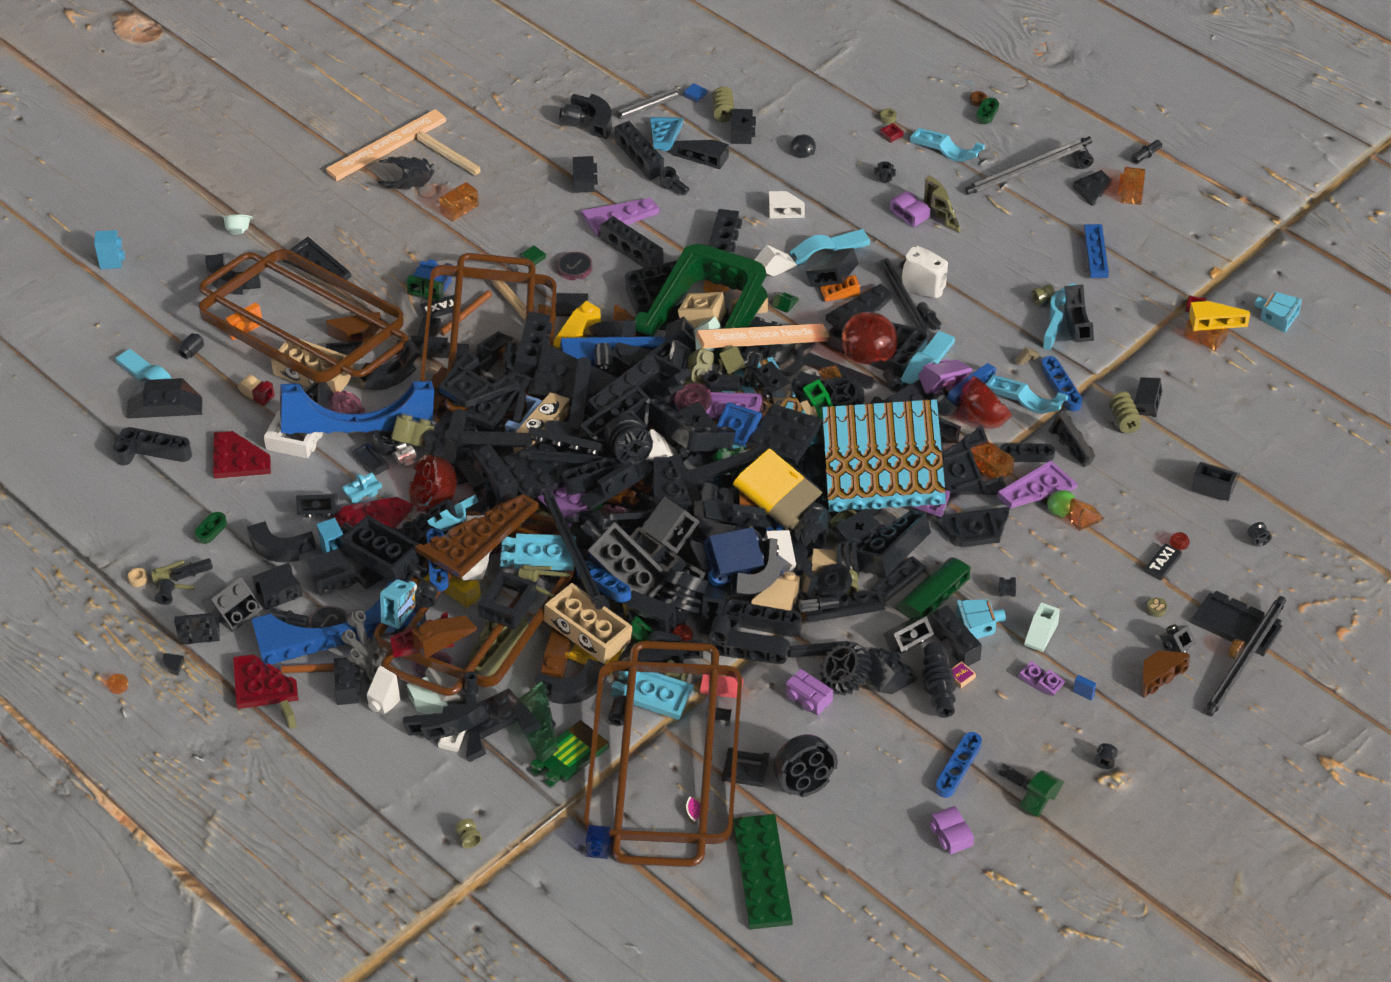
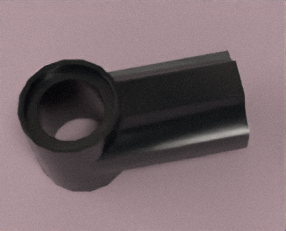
[703,370,742,393]

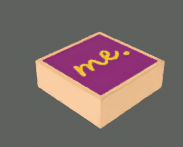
[952,662,976,688]

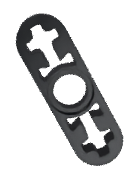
[999,443,1055,462]

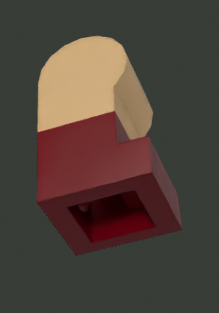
[238,374,275,406]

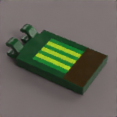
[530,720,610,788]

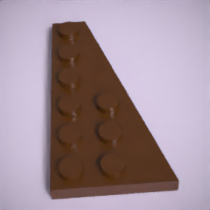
[415,494,539,579]

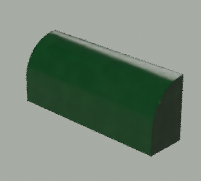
[895,557,971,619]

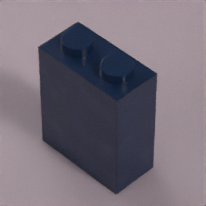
[704,527,764,579]

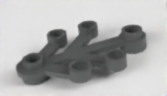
[341,610,388,684]

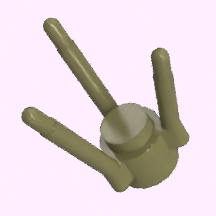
[152,560,195,590]
[518,565,570,598]

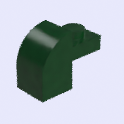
[1019,770,1064,817]

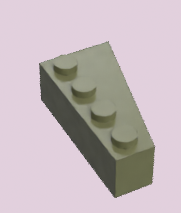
[466,616,528,688]

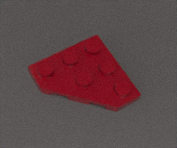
[213,431,271,479]
[332,497,413,529]
[233,654,299,709]

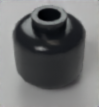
[559,104,585,127]

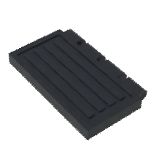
[1191,590,1283,657]

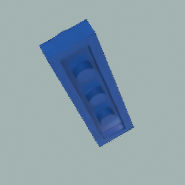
[1084,224,1109,278]

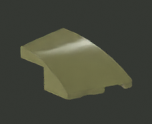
[924,175,961,233]

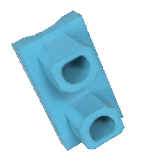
[342,473,382,504]

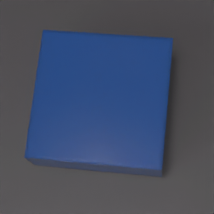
[684,83,707,102]
[1073,675,1096,701]

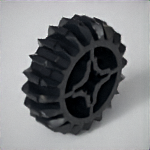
[821,375,865,406]
[819,641,872,696]

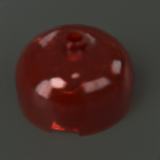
[841,312,897,364]
[960,376,1013,429]
[408,455,457,513]

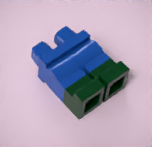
[407,259,452,300]

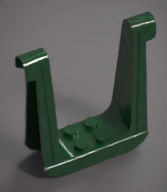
[635,244,768,359]

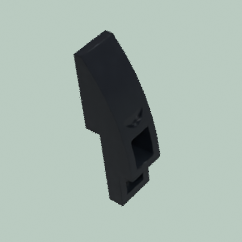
[402,702,489,740]

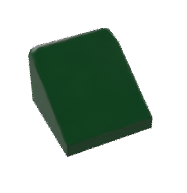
[773,292,799,313]

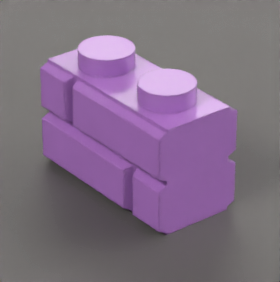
[786,669,833,715]

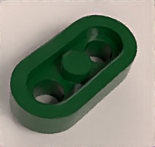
[976,98,999,124]
[195,512,227,544]

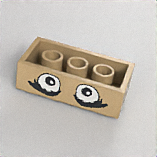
[271,339,355,396]
[514,393,571,452]
[544,583,632,664]

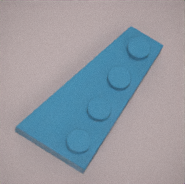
[650,117,684,151]

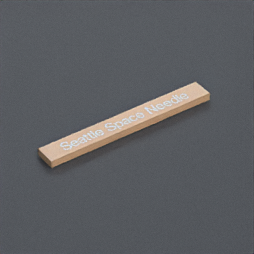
[326,109,446,181]
[696,324,829,348]

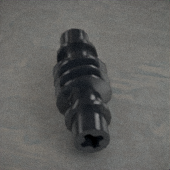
[922,643,956,718]

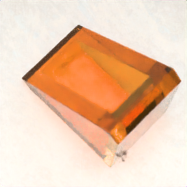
[1068,498,1104,531]

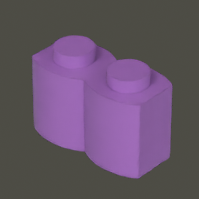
[890,191,930,227]
[930,806,974,855]

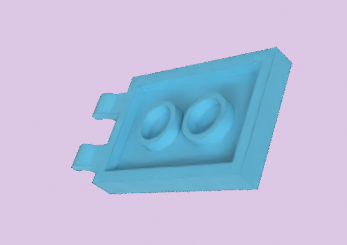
[500,534,576,571]
[611,671,694,720]

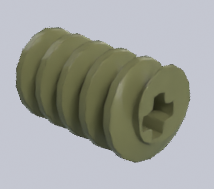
[712,86,734,123]
[1109,392,1141,433]

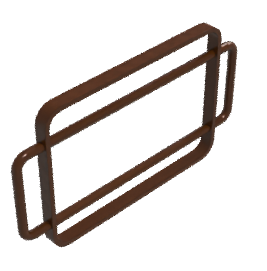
[198,249,409,382]
[420,253,557,419]
[375,503,576,696]
[584,641,742,867]

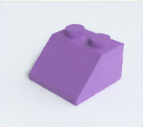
[918,359,972,394]

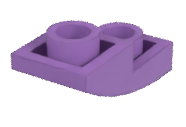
[1018,661,1066,696]

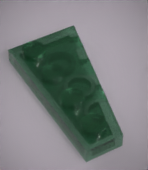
[518,681,559,763]

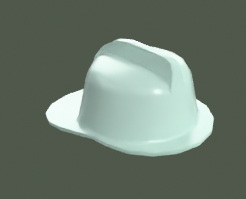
[216,215,253,235]

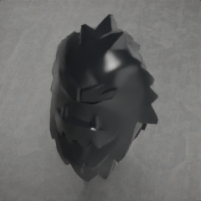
[378,156,435,190]
[789,502,831,559]

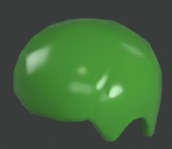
[1047,490,1078,518]

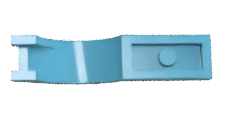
[910,128,985,162]
[790,229,870,266]
[1043,283,1076,350]
[901,331,955,387]
[116,349,173,381]
[985,375,1068,414]
[427,495,479,531]

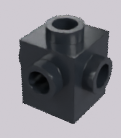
[1160,624,1196,653]

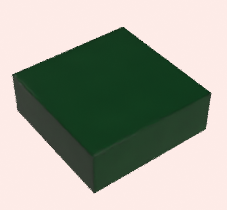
[521,245,546,265]

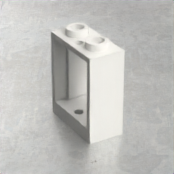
[264,411,323,459]

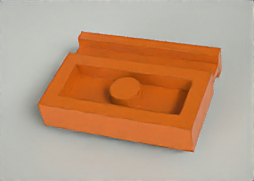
[225,302,262,340]

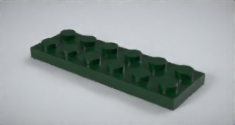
[733,814,793,930]

